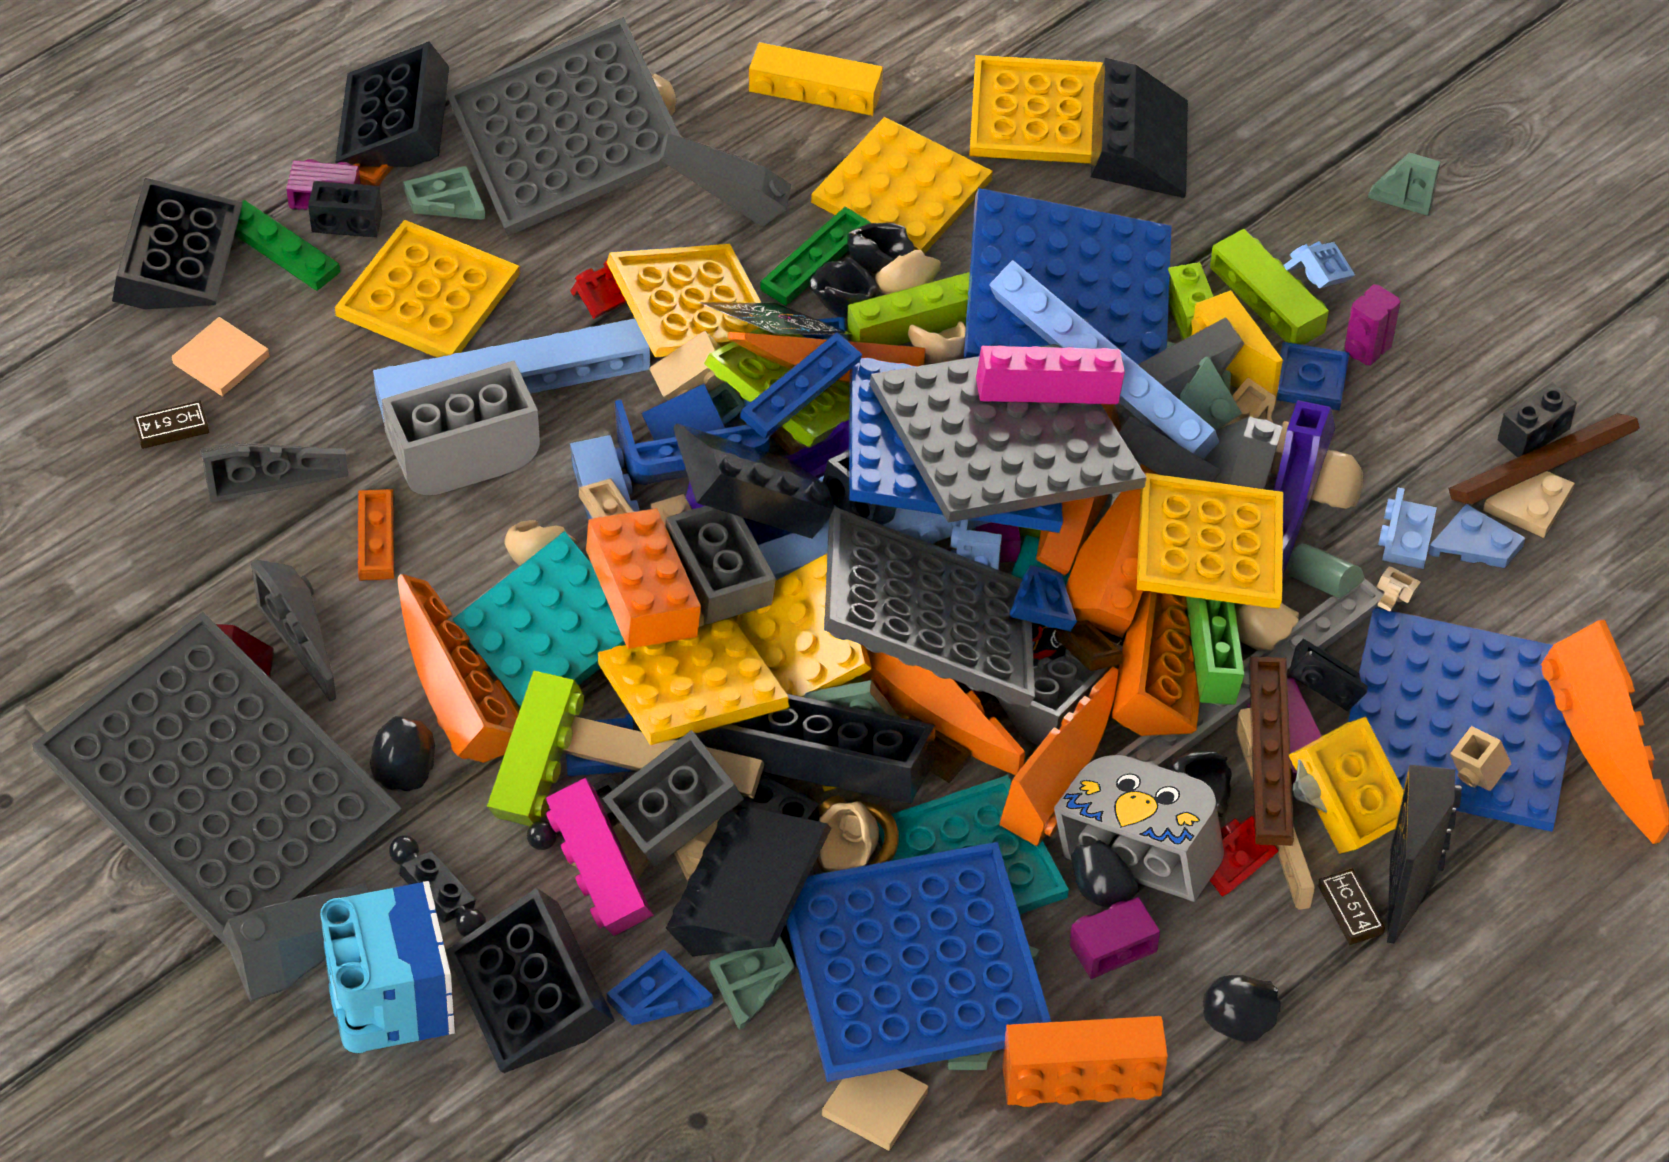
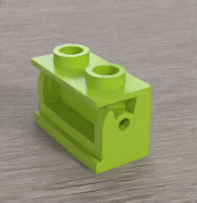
[1168,262,1213,340]

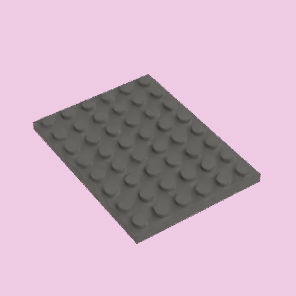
[32,612,402,949]

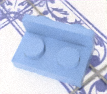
[1283,241,1355,288]
[1378,487,1437,569]
[951,519,1002,570]

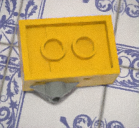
[1289,717,1404,854]

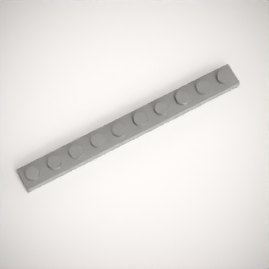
[1116,578,1384,768]

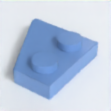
[1428,504,1525,568]

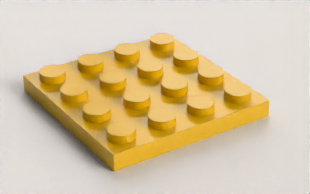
[969,55,1103,164]
[811,117,993,254]
[335,220,520,358]
[607,244,761,357]
[1137,473,1283,609]
[730,553,872,697]
[598,617,789,745]

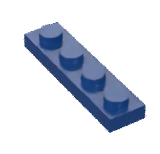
[740,332,862,439]

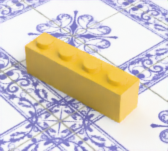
[749,42,883,116]

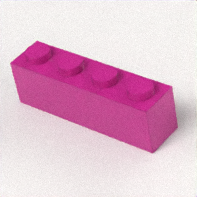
[976,345,1125,404]
[546,777,654,936]

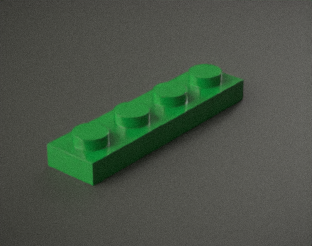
[234,200,340,291]
[760,207,871,306]

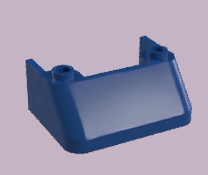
[615,399,770,485]

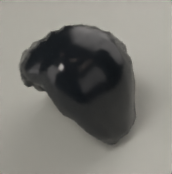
[847,223,914,273]
[809,258,879,319]
[370,716,435,791]
[1168,751,1232,817]
[1071,840,1139,907]
[1203,975,1281,1042]

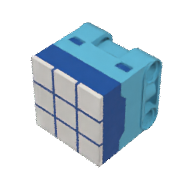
[321,881,455,1053]

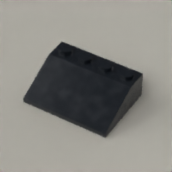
[335,41,449,167]
[1091,58,1188,198]
[112,177,243,310]
[673,423,835,539]
[1387,765,1462,944]
[666,808,832,957]
[446,888,615,1073]

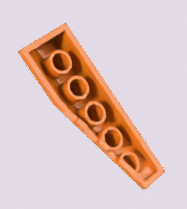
[728,332,925,383]
[1036,404,1122,575]
[1065,464,1159,638]
[397,574,520,763]
[1112,591,1200,736]
[1541,620,1669,844]
[860,649,1025,775]
[999,666,1119,846]

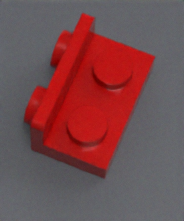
[570,261,627,319]
[1209,816,1279,897]

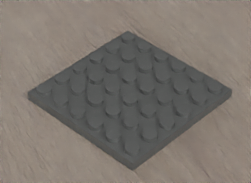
[447,17,681,236]
[869,344,1147,523]
[824,507,1035,708]

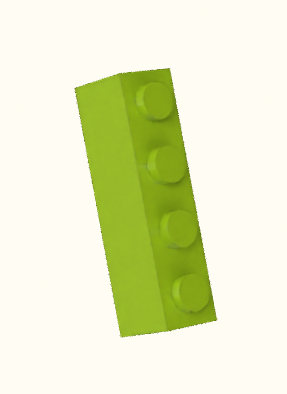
[1210,229,1329,345]
[847,272,970,345]
[487,670,584,826]

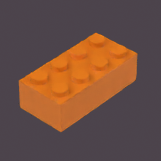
[586,508,701,649]
[1003,1016,1168,1107]

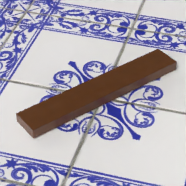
[1448,413,1640,505]
[1249,656,1294,846]

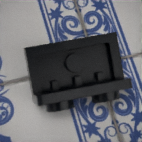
[1288,638,1368,711]

